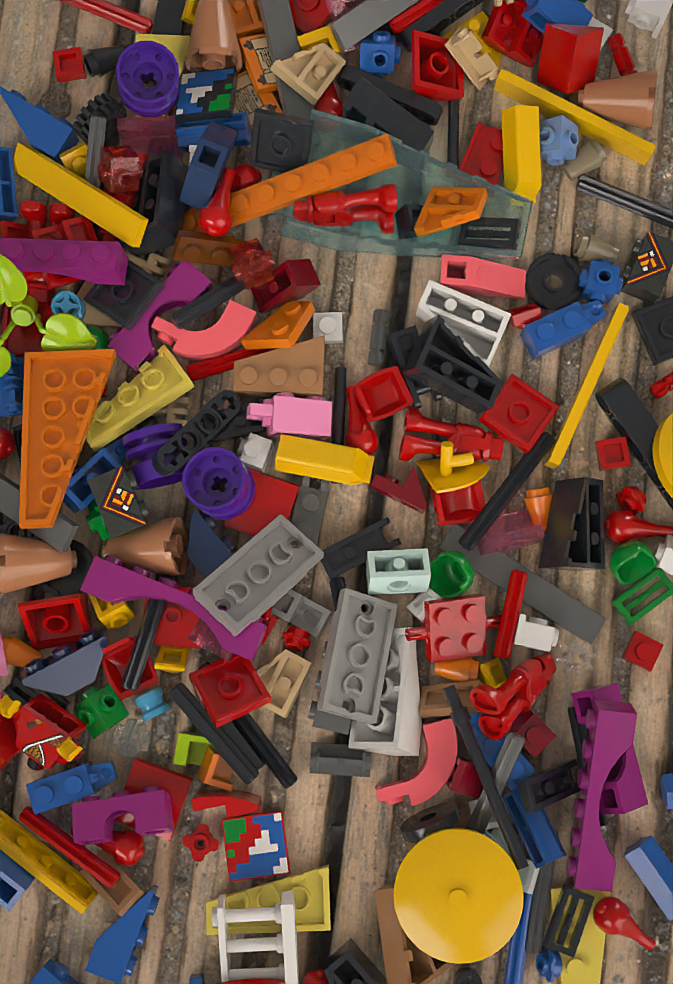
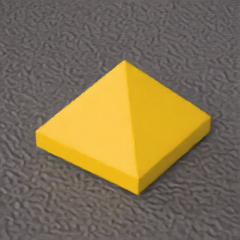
[155,645,190,674]
[478,657,507,689]

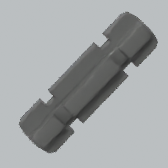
[368,309,389,366]

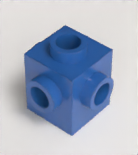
[359,31,401,77]
[578,259,623,304]

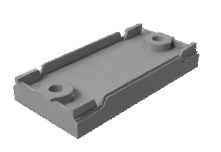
[193,514,324,636]
[317,588,398,724]

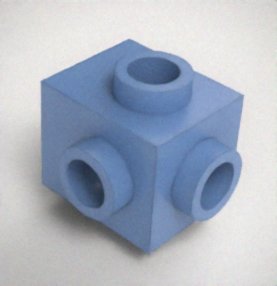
[539,115,579,165]

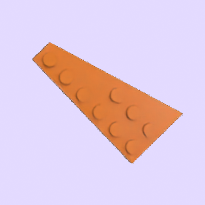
[19,349,117,529]

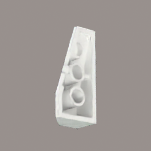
[348,627,422,756]

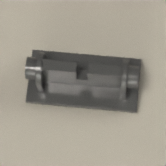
[309,742,372,777]

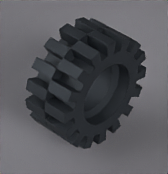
[73,93,127,145]

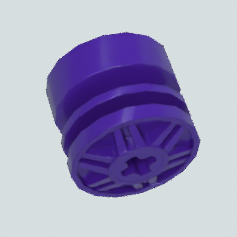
[116,41,179,118]
[122,423,191,490]
[182,447,255,520]

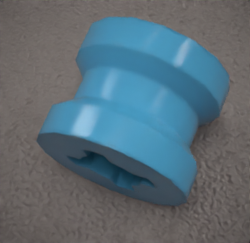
[51,291,86,321]
[133,687,171,722]

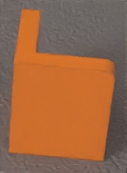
[197,747,234,791]

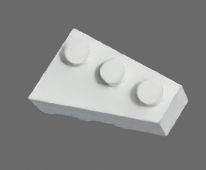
[415,280,511,367]

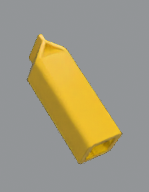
[501,105,541,203]
[275,434,375,485]

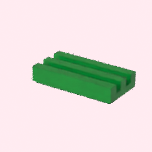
[610,567,673,626]

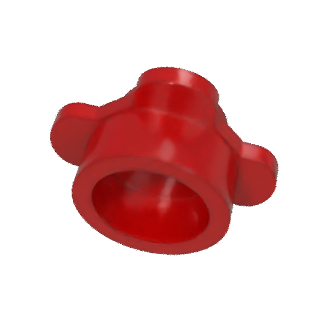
[616,486,647,516]
[281,626,311,652]
[182,824,219,862]

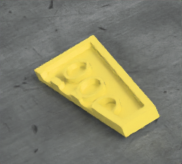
[86,344,195,452]
[206,864,331,935]
[550,884,610,984]

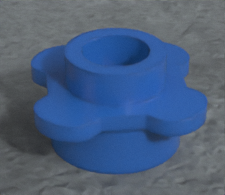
[536,945,562,982]

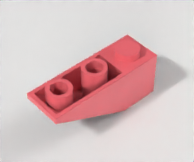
[438,254,526,299]

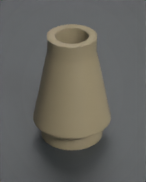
[562,140,607,181]
[573,232,619,264]

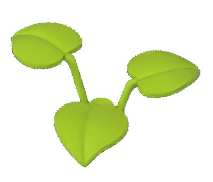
[0,254,97,377]

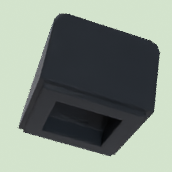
[395,204,433,239]

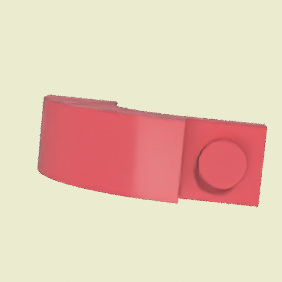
[151,300,258,362]
[375,716,458,806]

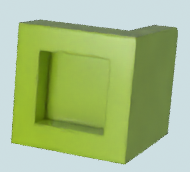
[173,731,215,766]

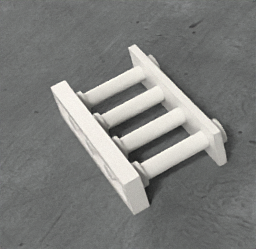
[212,891,300,984]

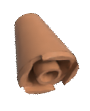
[185,0,242,72]
[578,70,657,130]
[103,516,190,576]
[0,533,77,594]

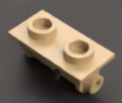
[445,27,499,90]

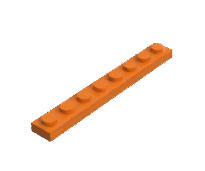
[183,133,398,233]

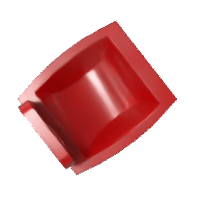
[351,366,414,423]
[429,480,486,525]
[101,636,159,701]

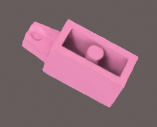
[246,392,332,442]

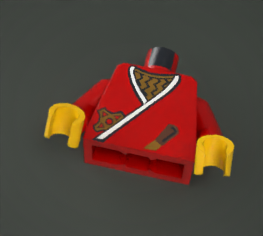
[0,693,87,771]

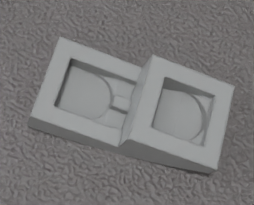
[272,589,333,639]

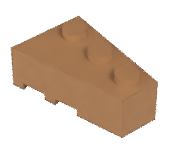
[233,335,325,399]
[375,878,455,984]

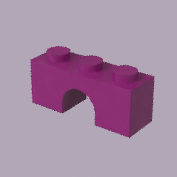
[72,786,174,846]

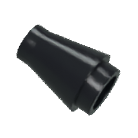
[83,44,125,78]

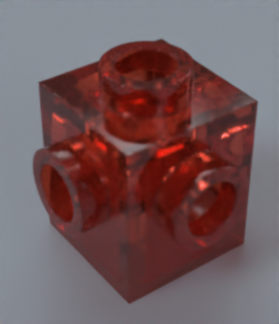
[97,145,143,195]
[230,238,275,290]

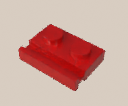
[457,122,504,191]

